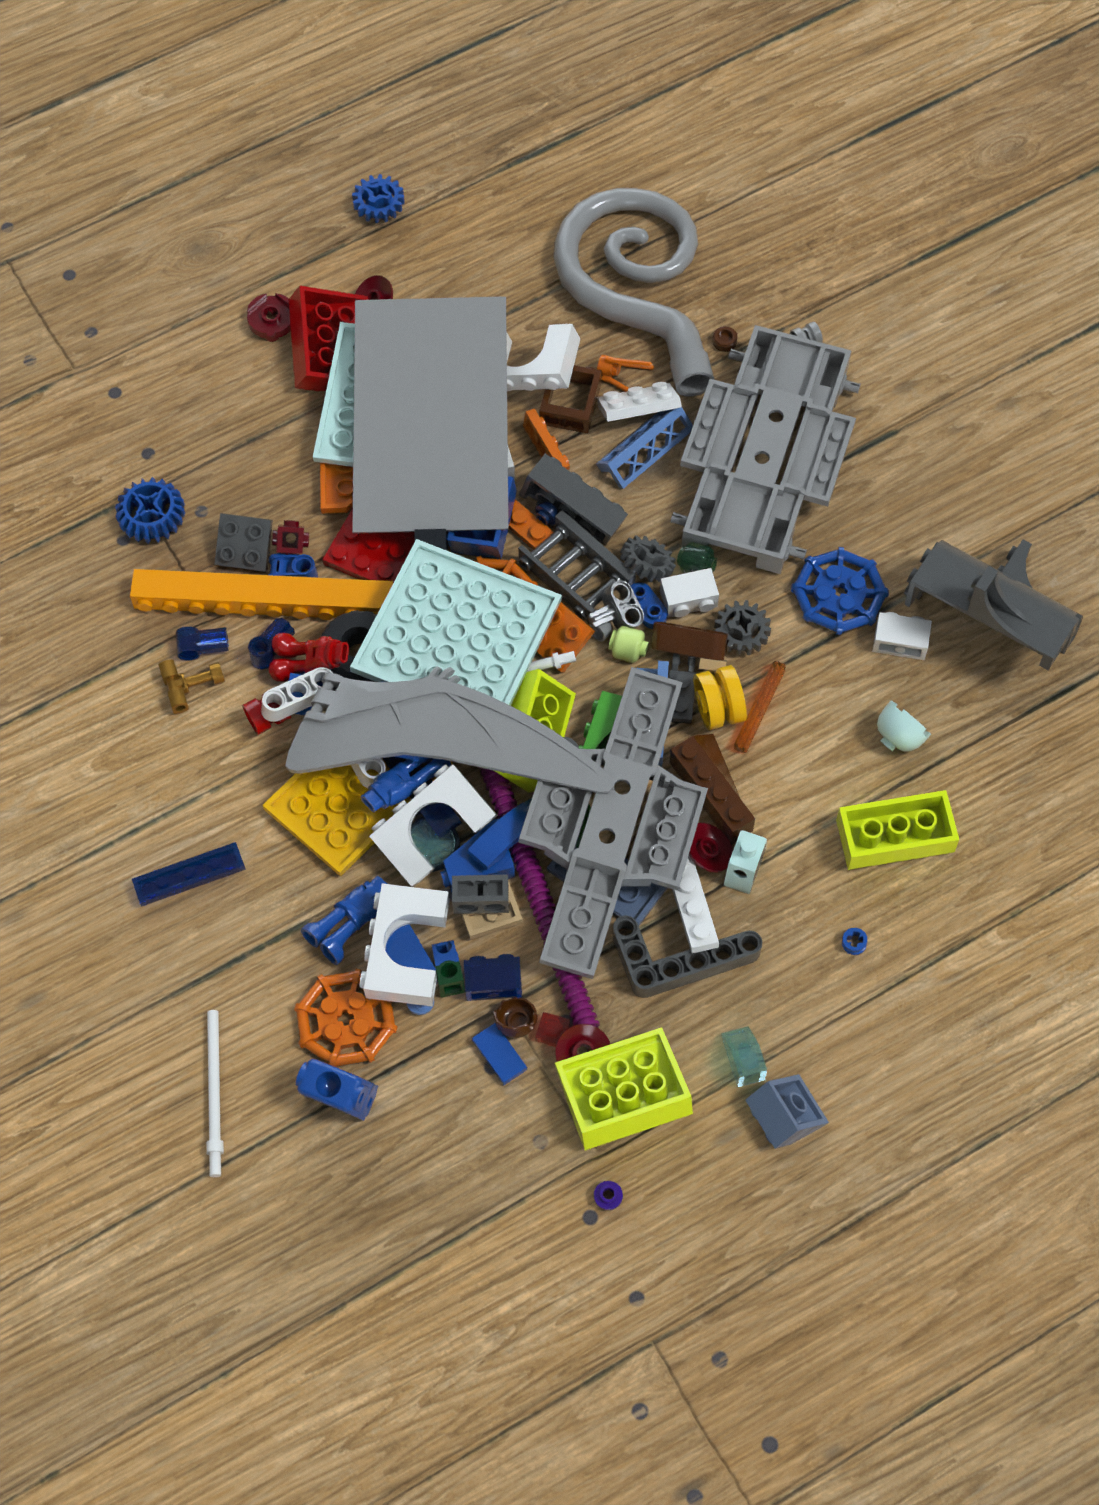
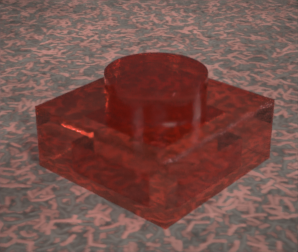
[535,1012,570,1047]

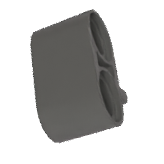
[588,580,644,630]

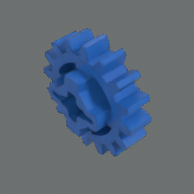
[352,174,405,223]

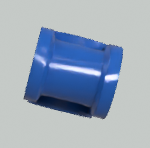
[269,553,318,578]

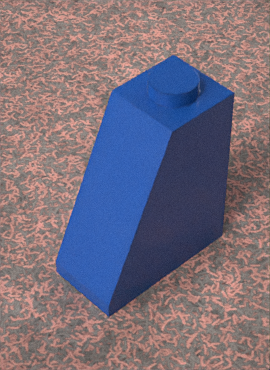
[440,818,515,893]
[386,924,438,984]

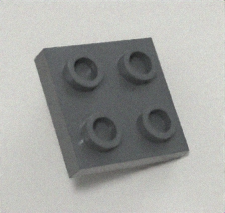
[214,513,273,571]

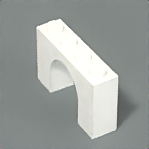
[506,324,580,391]
[369,765,497,887]
[360,884,450,1007]

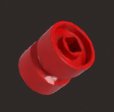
[242,694,291,735]

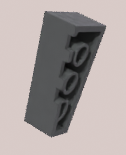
[519,454,628,546]

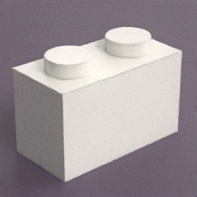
[660,568,719,618]
[872,612,932,660]

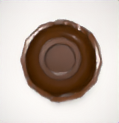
[493,997,538,1039]

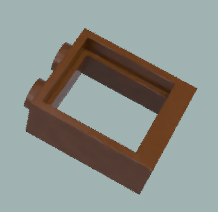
[539,365,602,434]

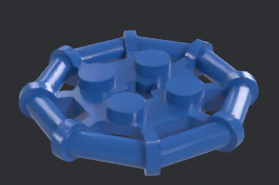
[791,547,889,635]

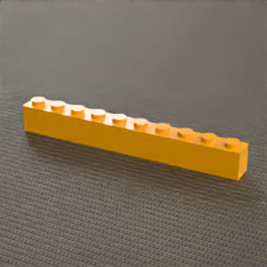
[130,569,393,620]

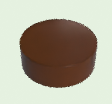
[713,326,738,352]

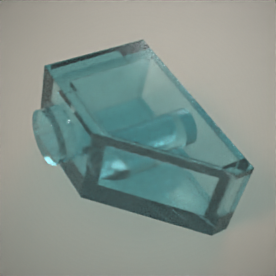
[721,1026,767,1087]

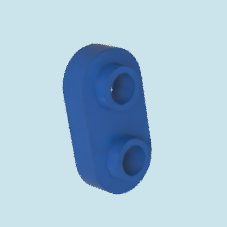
[631,582,667,629]

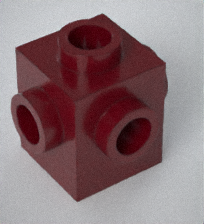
[272,520,309,555]

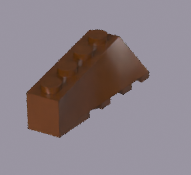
[669,734,755,845]

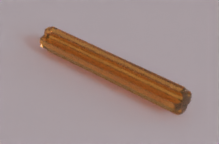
[734,661,786,753]

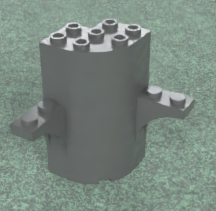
[904,539,1083,671]

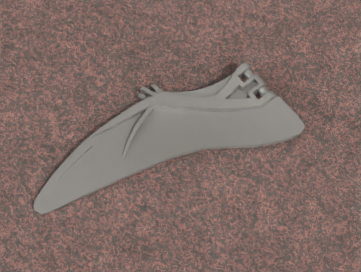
[285,666,614,793]

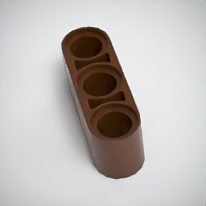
[650,621,728,661]

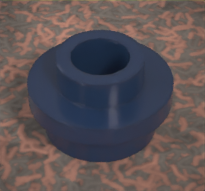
[535,501,559,526]

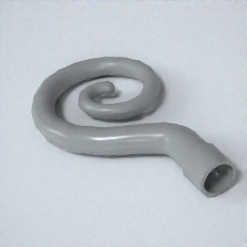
[553,188,714,396]

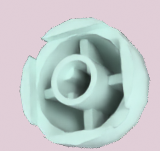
[877,701,931,752]

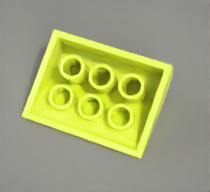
[555,1027,693,1150]

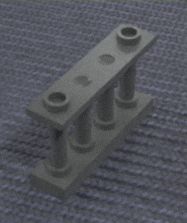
[518,510,636,623]

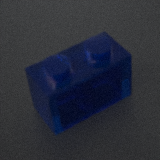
[464,954,522,1001]

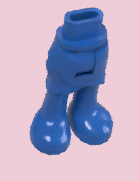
[361,757,452,812]
[301,876,388,965]

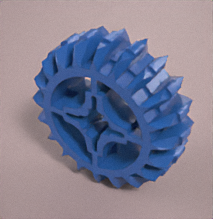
[115,477,185,544]

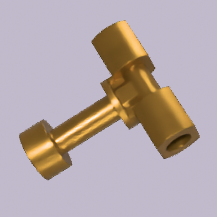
[158,659,225,714]

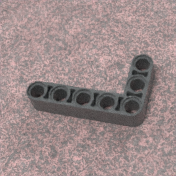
[613,915,763,998]

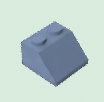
[745,1074,829,1149]

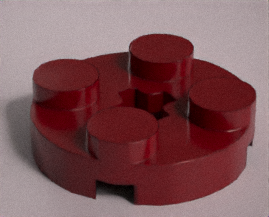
[247,293,291,342]

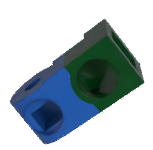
[431,940,466,998]

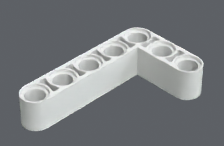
[261,667,386,788]

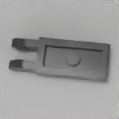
[669,653,696,724]

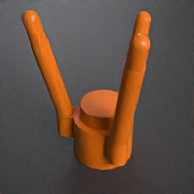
[597,354,654,392]

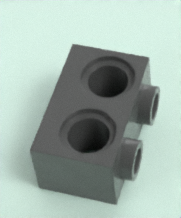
[452,874,509,914]

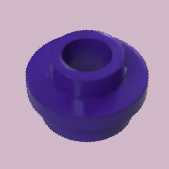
[594,1181,623,1210]

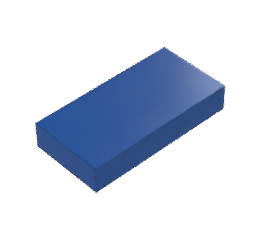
[472,1023,527,1085]

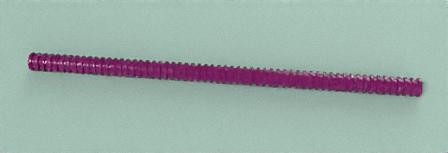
[478,767,600,1028]

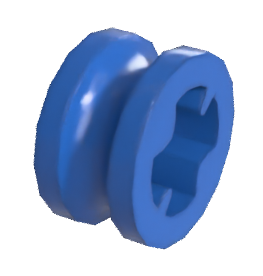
[842,928,868,955]

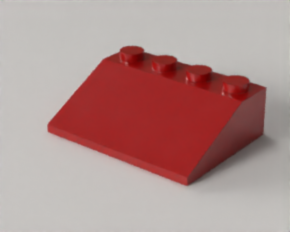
[288,285,368,391]

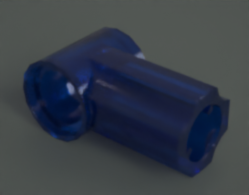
[248,618,295,670]
[176,627,229,661]

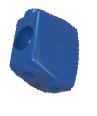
[296,1059,378,1121]

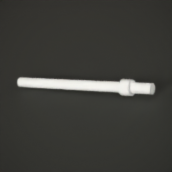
[206,1010,224,1177]

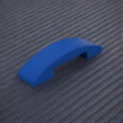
[467,798,532,870]

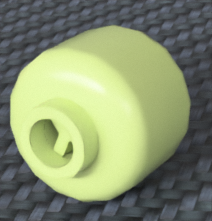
[608,626,649,663]

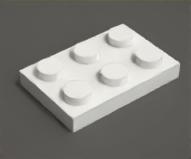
[597,382,681,422]

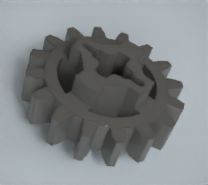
[620,535,676,582]
[714,600,771,656]

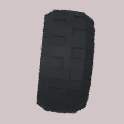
[321,610,377,682]

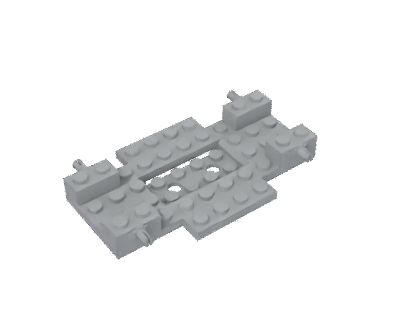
[671,325,861,574]

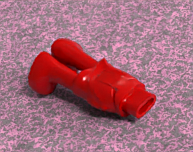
[269,633,349,682]

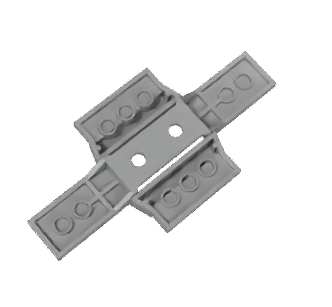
[519,667,708,979]

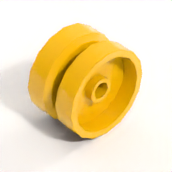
[693,665,747,730]

